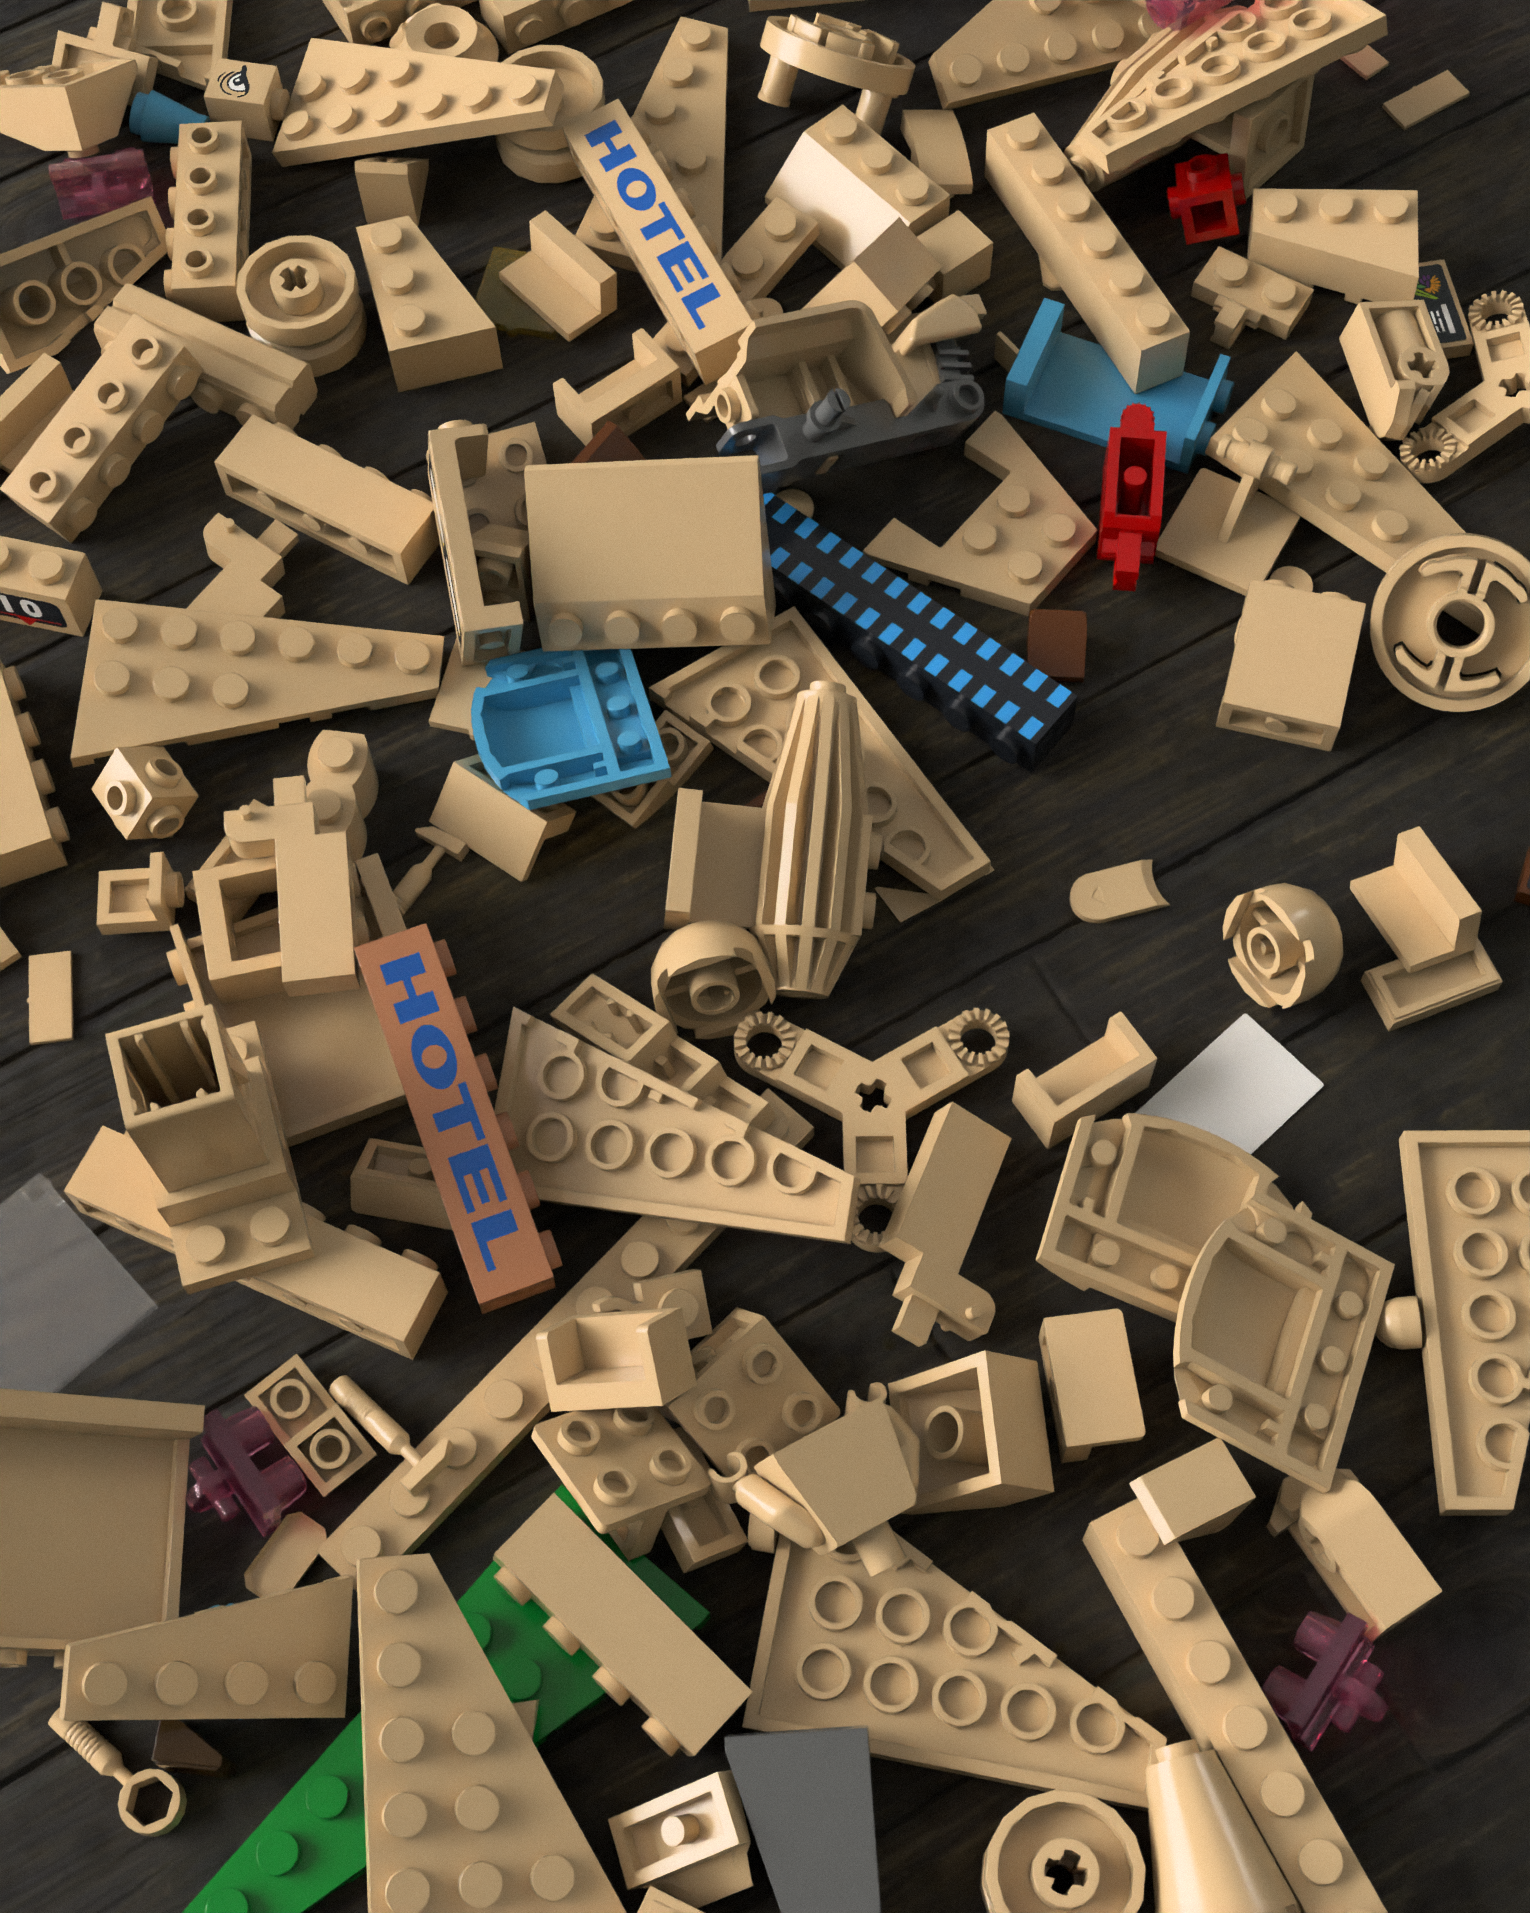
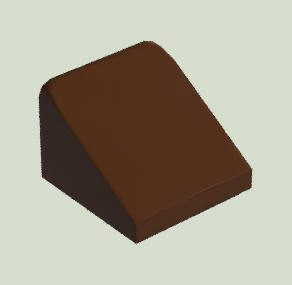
[1026,609,1087,682]

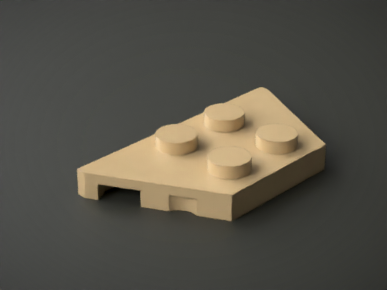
[127,0,233,91]

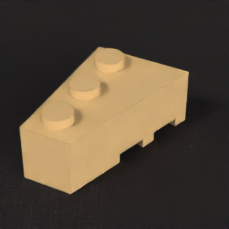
[1247,188,1419,304]

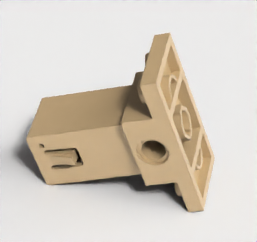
[105,1004,315,1295]

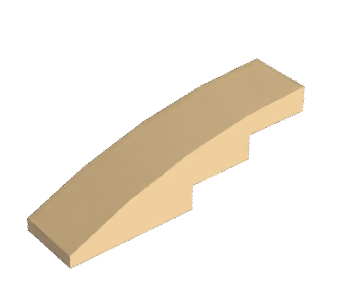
[550,973,777,1131]

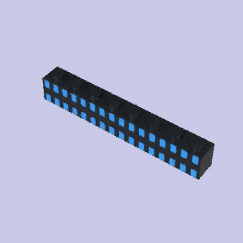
[714,455,1078,773]

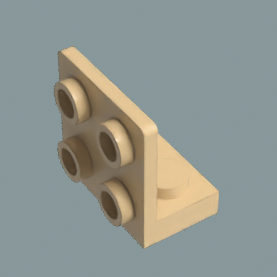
[426,422,547,534]
[656,1307,840,1477]

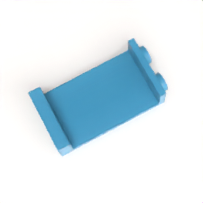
[1002,298,1234,474]

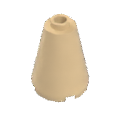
[1145,1739,1301,1913]

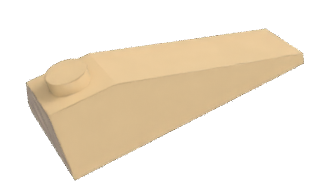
[0,59,138,158]
[0,196,167,374]

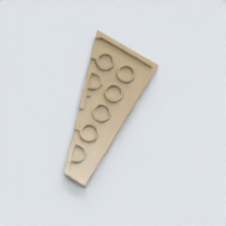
[1079,0,1388,174]
[272,38,564,167]
[1205,351,1517,634]
[649,607,991,901]

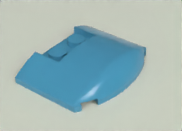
[471,648,672,810]

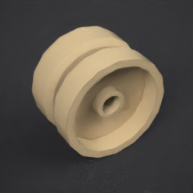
[495,45,605,183]
[236,235,367,377]
[980,1789,1146,1913]

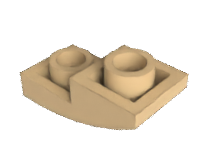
[900,110,973,198]
[591,710,714,829]
[244,1354,377,1497]

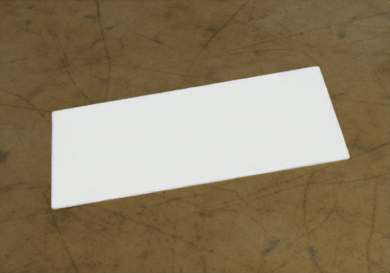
[1136,1013,1324,1154]

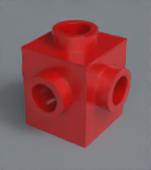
[1167,153,1246,245]

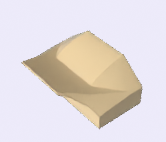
[608,1770,753,1909]

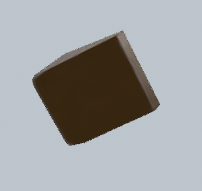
[151,1719,237,1779]

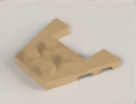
[863,411,1097,617]

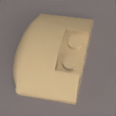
[1036,1113,1312,1323]
[1173,1192,1395,1493]

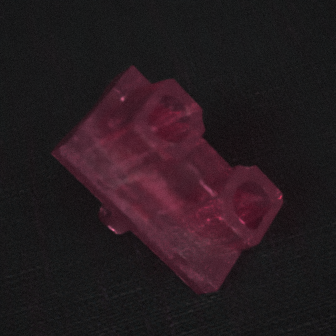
[49,147,156,220]
[185,1406,306,1537]
[1262,1611,1389,1751]

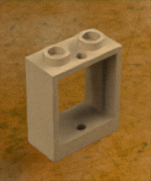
[192,856,371,1005]

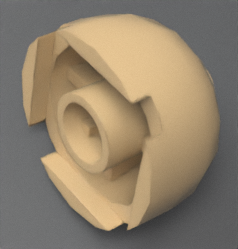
[1223,883,1343,1009]
[651,920,776,1039]

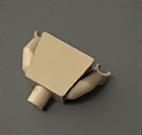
[708,1382,920,1577]

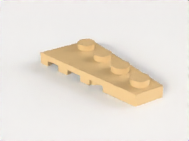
[59,1575,354,1721]

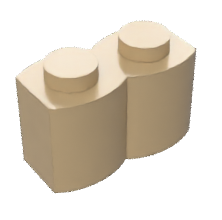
[306,730,379,862]

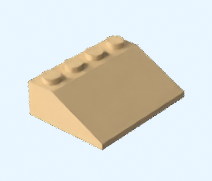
[524,455,776,651]

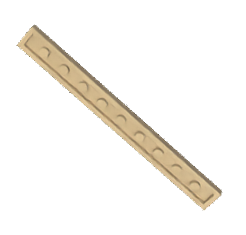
[316,1088,814,1592]

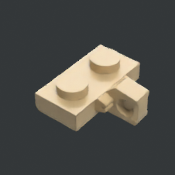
[52,2,159,106]
[1191,246,1314,350]

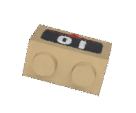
[0,536,103,637]

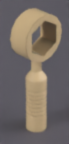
[48,1708,187,1837]

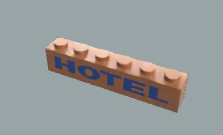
[354,923,563,1314]

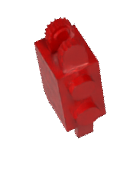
[1097,402,1167,592]

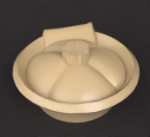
[389,3,499,62]

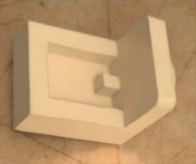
[96,852,185,935]

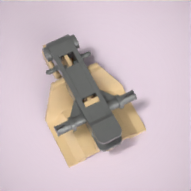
[686,294,987,495]

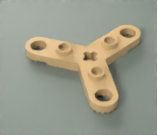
[1399,290,1530,483]
[733,1008,1010,1253]

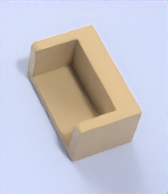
[553,328,682,446]
[1012,1012,1157,1150]
[536,1307,697,1412]

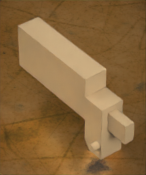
[186,513,299,619]
[224,775,361,997]
[879,1101,1012,1347]

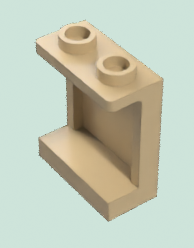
[1216,579,1366,752]

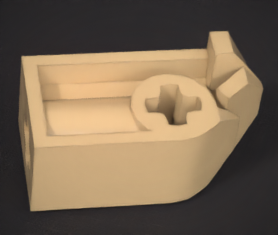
[1339,300,1450,441]
[1266,1468,1442,1644]

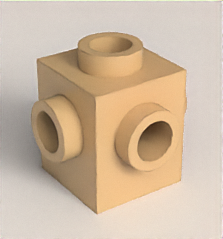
[91,746,198,840]

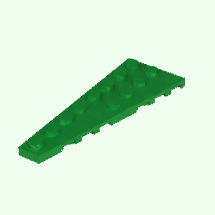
[182,1484,711,1913]

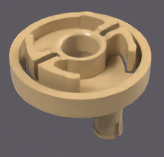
[757,13,916,136]
[1370,533,1530,712]

